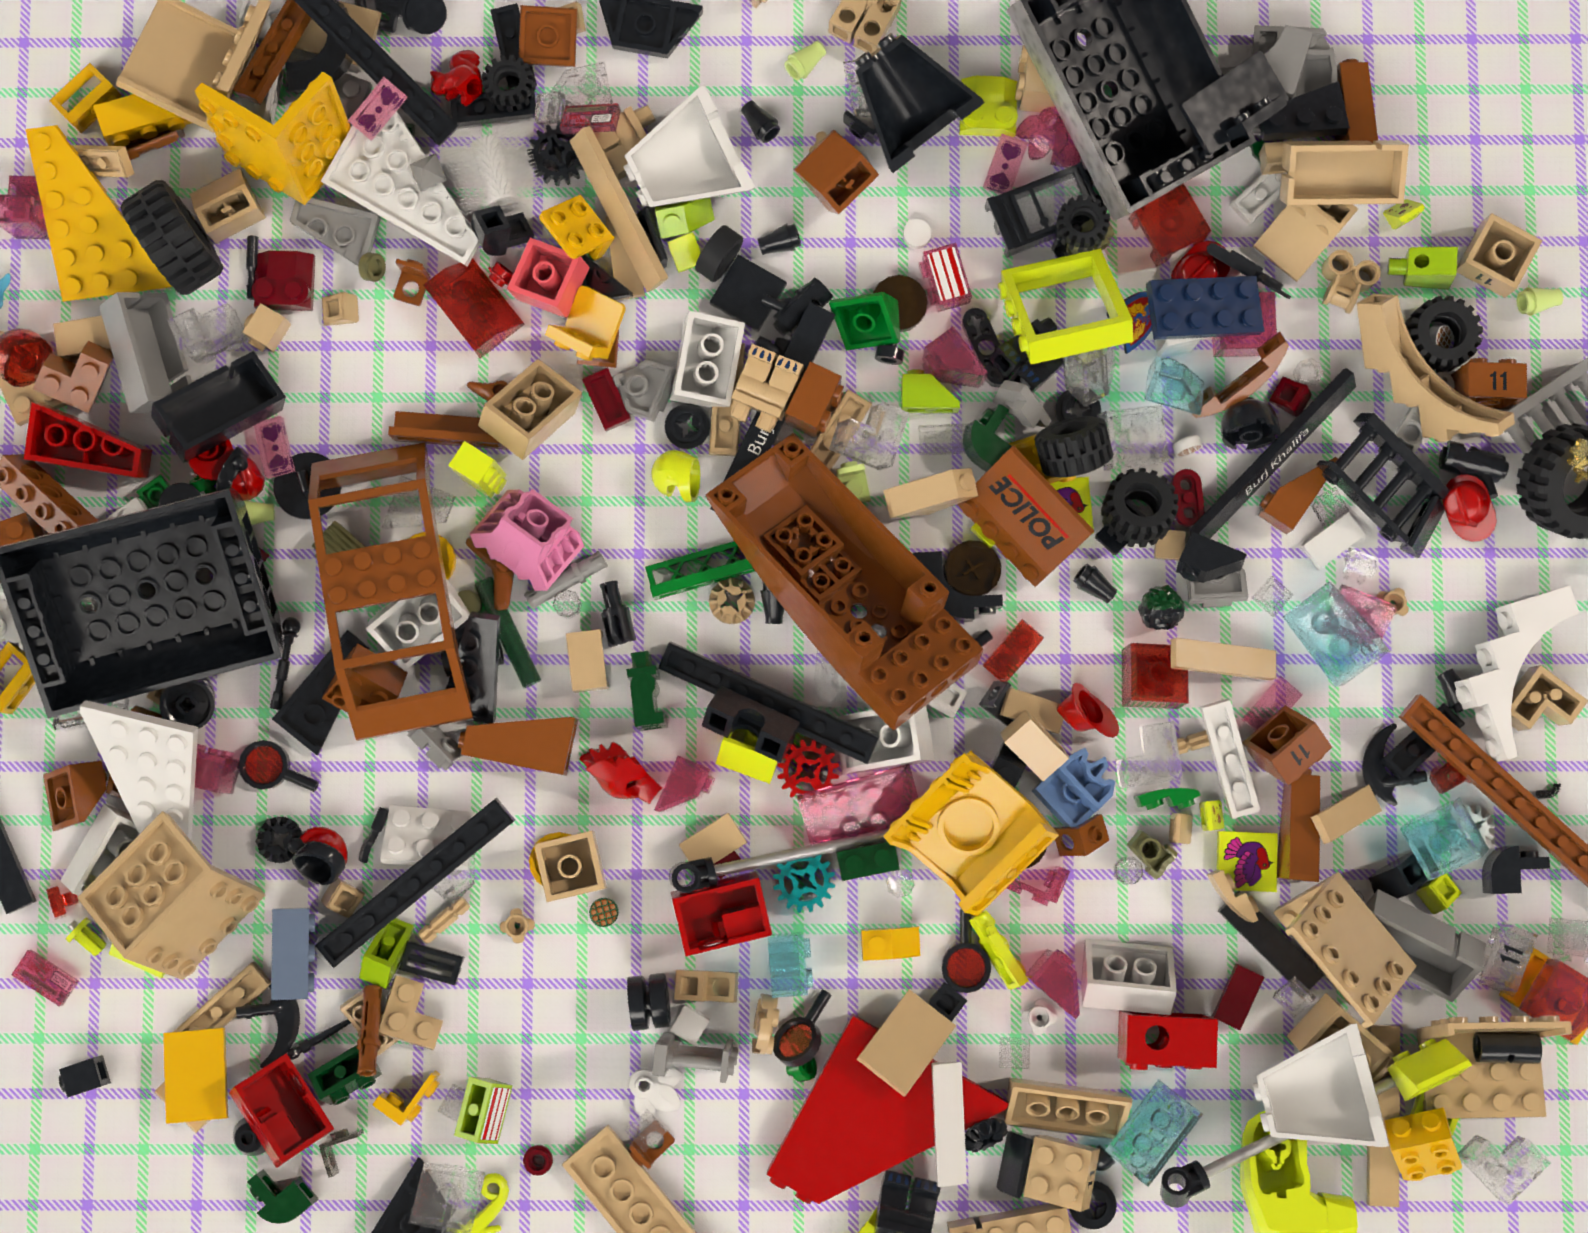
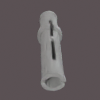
[524,551,608,609]

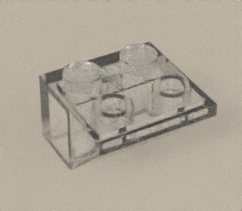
[1063,346,1115,407]

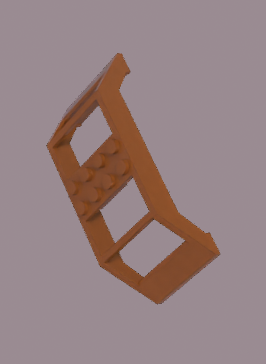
[308,442,473,741]

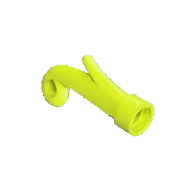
[455,1173,509,1233]

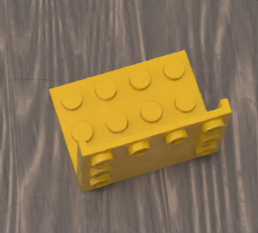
[194,72,351,205]

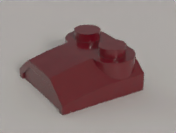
[252,251,315,311]

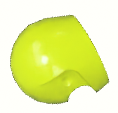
[651,450,701,503]

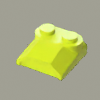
[959,75,1018,137]

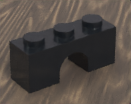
[702,685,800,763]

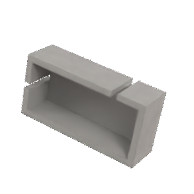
[99,292,192,414]
[1366,889,1486,1002]

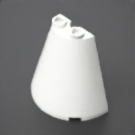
[623,84,755,207]
[1253,1023,1389,1147]

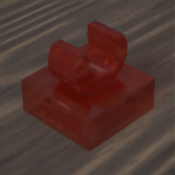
[46,886,79,920]

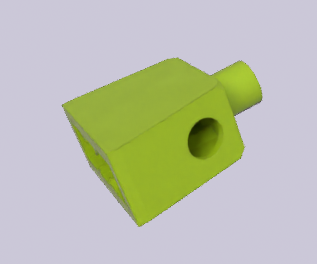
[1387,247,1458,290]

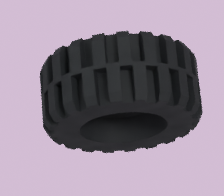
[120,180,223,295]
[1516,423,1588,539]

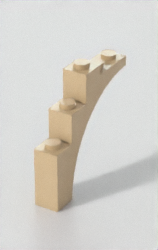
[1357,294,1515,442]

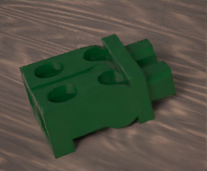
[626,651,668,731]

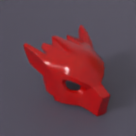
[579,742,663,804]

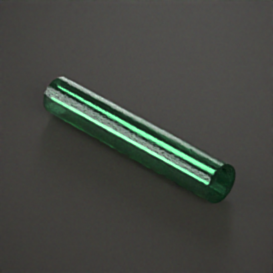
[474,577,541,689]

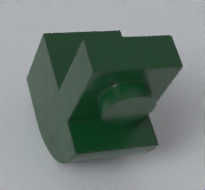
[963,404,1012,472]
[247,1169,319,1224]

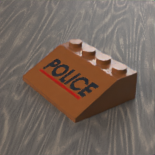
[957,445,1094,587]

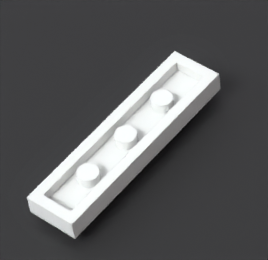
[1200,698,1260,819]

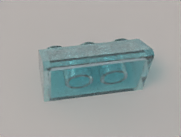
[1105,1079,1203,1187]

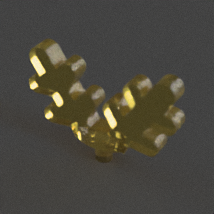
[1567,438,1588,484]

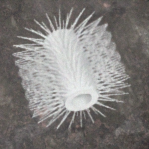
[444,125,543,217]

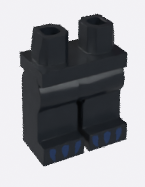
[989,317,1072,393]
[874,1170,941,1233]

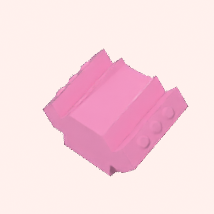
[470,489,584,591]

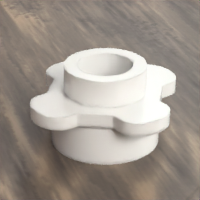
[1021,999,1057,1035]

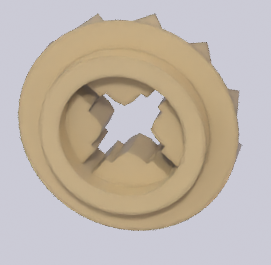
[709,578,755,624]

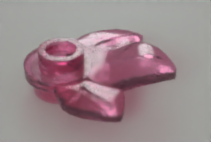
[1015,107,1068,160]

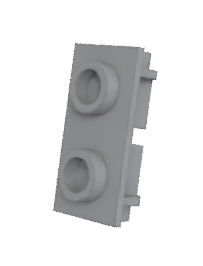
[407,725,463,771]

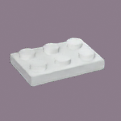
[380,805,477,871]

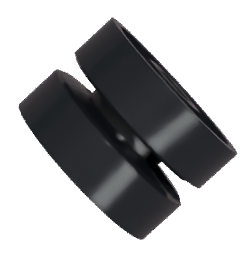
[159,678,215,729]
[627,973,671,1031]

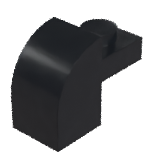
[471,205,534,256]
[1482,846,1550,894]

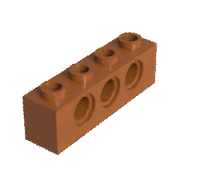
[0,454,98,534]

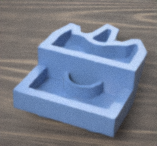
[1032,748,1115,827]

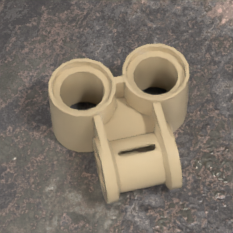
[1321,250,1381,314]

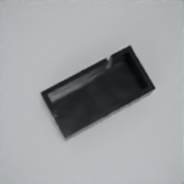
[151,351,286,463]

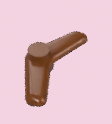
[465,537,514,611]

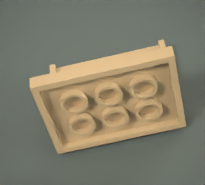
[116,0,271,133]
[77,811,266,980]
[1273,872,1417,1029]
[1417,1016,1572,1118]

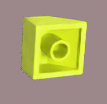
[715,729,778,784]
[1387,1038,1472,1102]

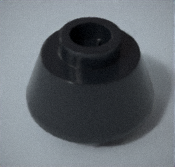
[233,1118,266,1156]

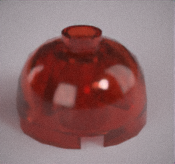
[0,328,53,387]

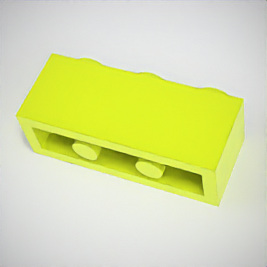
[448,441,507,498]

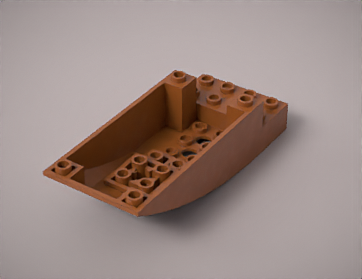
[705,433,984,731]

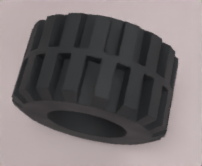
[1405,296,1483,373]
[1034,416,1114,477]
[1101,468,1179,548]

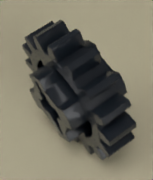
[527,123,584,186]

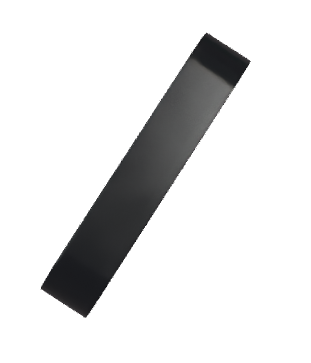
[962,308,1011,387]

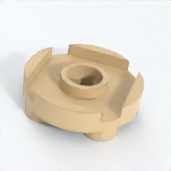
[752,994,779,1055]

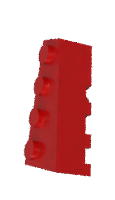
[24,402,152,478]

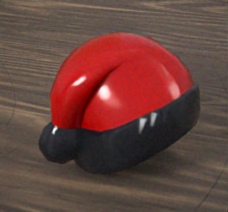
[216,446,265,501]
[287,827,348,885]

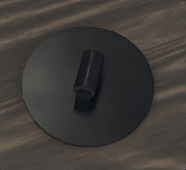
[273,452,342,519]

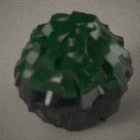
[1138,585,1185,630]

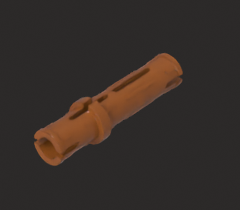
[357,985,383,1077]

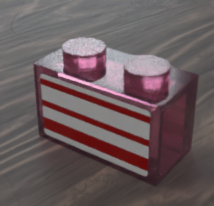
[919,243,972,312]

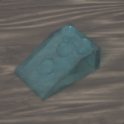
[1283,582,1390,687]

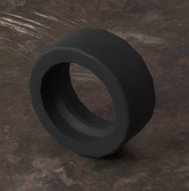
[695,225,743,282]

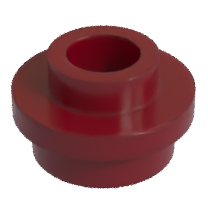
[523,1145,553,1176]

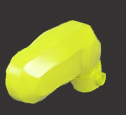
[1240,1111,1358,1233]

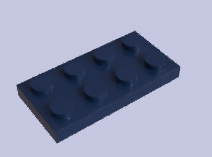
[1146,276,1265,340]

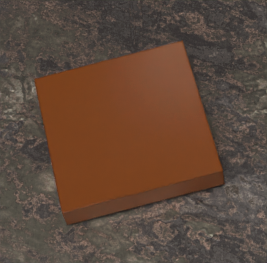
[519,5,577,68]

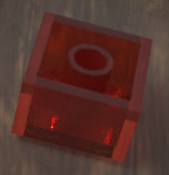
[1121,643,1189,709]

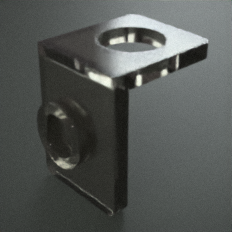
[319,1128,364,1178]

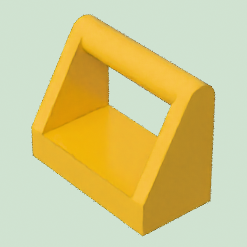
[49,63,122,134]
[0,641,35,714]

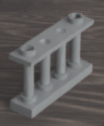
[1504,358,1588,454]
[652,1032,738,1083]

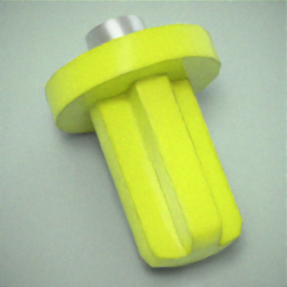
[65,917,107,956]

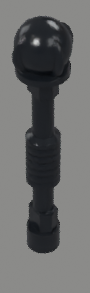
[270,617,300,710]

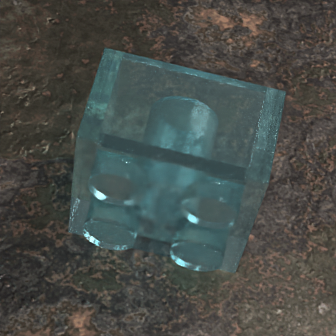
[1400,797,1489,881]
[768,932,813,998]

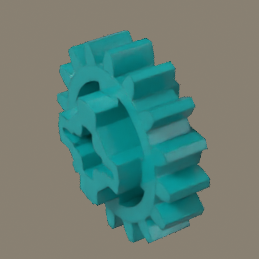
[773,855,835,913]

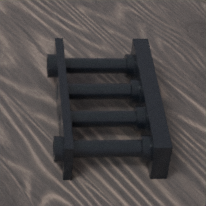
[1316,413,1450,543]

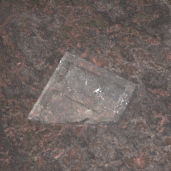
[382,476,456,529]

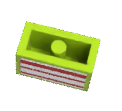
[454,1076,513,1144]

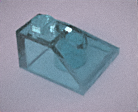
[1144,356,1204,415]

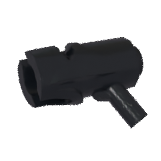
[761,277,833,337]
[1439,440,1509,499]

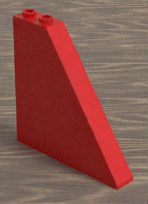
[766,1013,1009,1204]

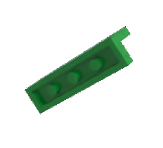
[645,541,756,600]

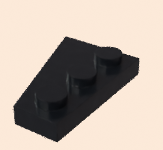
[1259,81,1350,141]

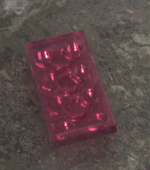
[797,764,918,845]

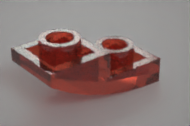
[983,619,1044,682]

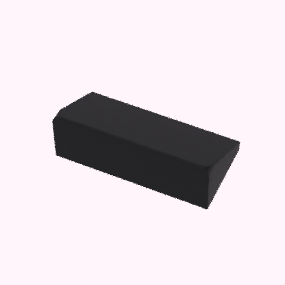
[636,206,668,268]
[1400,495,1445,558]
[996,1131,1033,1199]

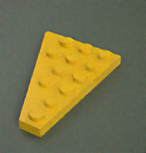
[25,125,173,302]

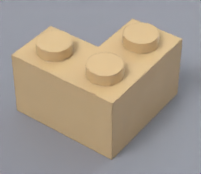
[1511,665,1588,731]

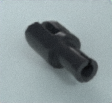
[600,580,636,648]

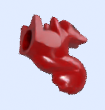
[430,50,483,106]

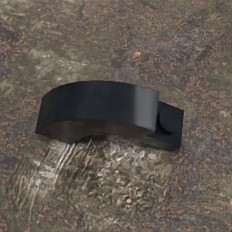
[286,0,353,94]
[913,551,1003,622]

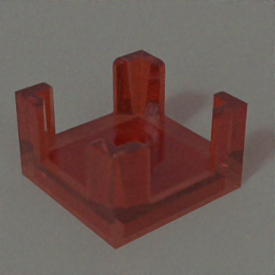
[1128,183,1212,267]

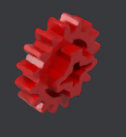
[777,740,839,802]

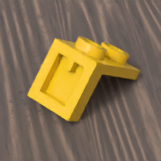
[372,1070,440,1126]

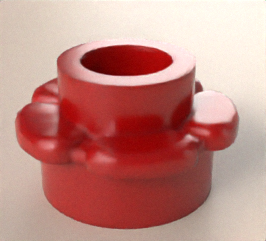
[488,262,514,287]

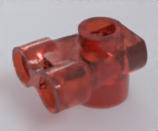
[1429,761,1471,794]

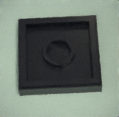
[710,254,787,332]

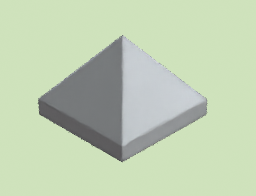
[410,154,447,192]

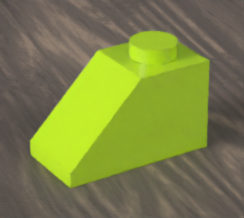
[655,198,715,239]
[901,369,960,413]
[359,918,414,989]

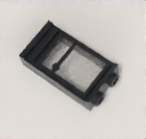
[985,162,1104,258]

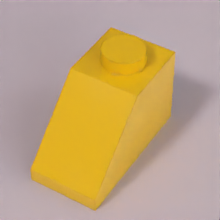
[861,926,920,961]

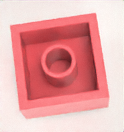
[507,237,590,318]

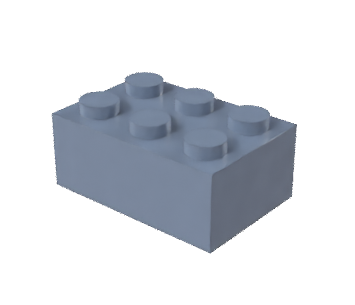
[271,908,315,1000]

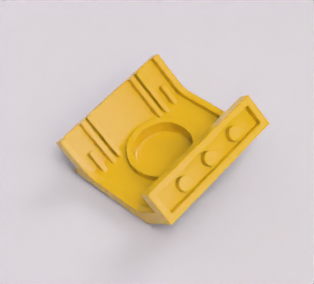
[883,750,1059,916]

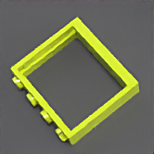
[997,248,1133,364]

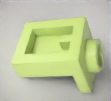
[836,461,871,503]

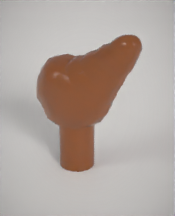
[467,380,508,402]

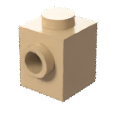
[243,303,291,353]

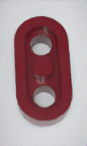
[1171,469,1205,527]

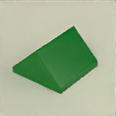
[829,292,900,351]

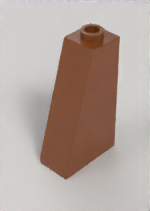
[1335,59,1378,143]
[458,717,579,776]
[1277,769,1320,882]

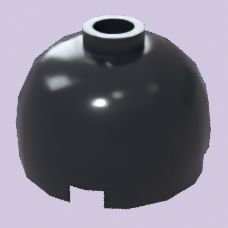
[1221,397,1281,450]

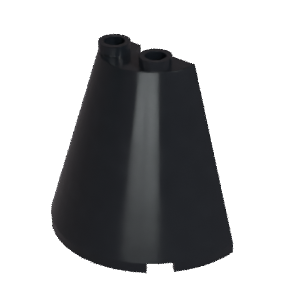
[855,33,985,173]

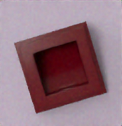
[1269,377,1312,417]

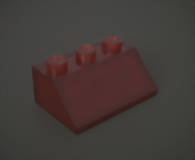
[423,258,525,359]

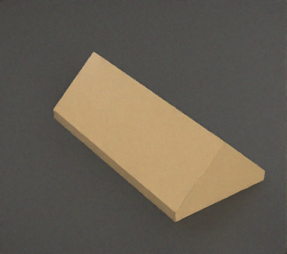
[1004,1077,1132,1140]

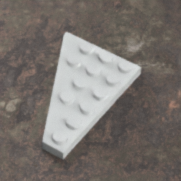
[321,85,480,267]
[80,700,198,841]

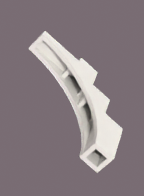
[1454,586,1579,762]

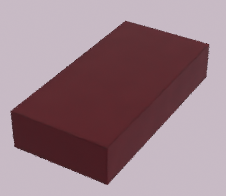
[582,367,632,432]
[1212,964,1265,1030]

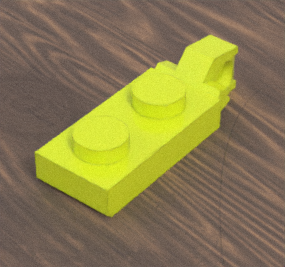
[969,910,1029,990]

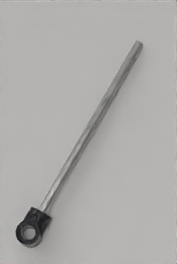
[669,829,889,893]
[1160,1075,1396,1208]

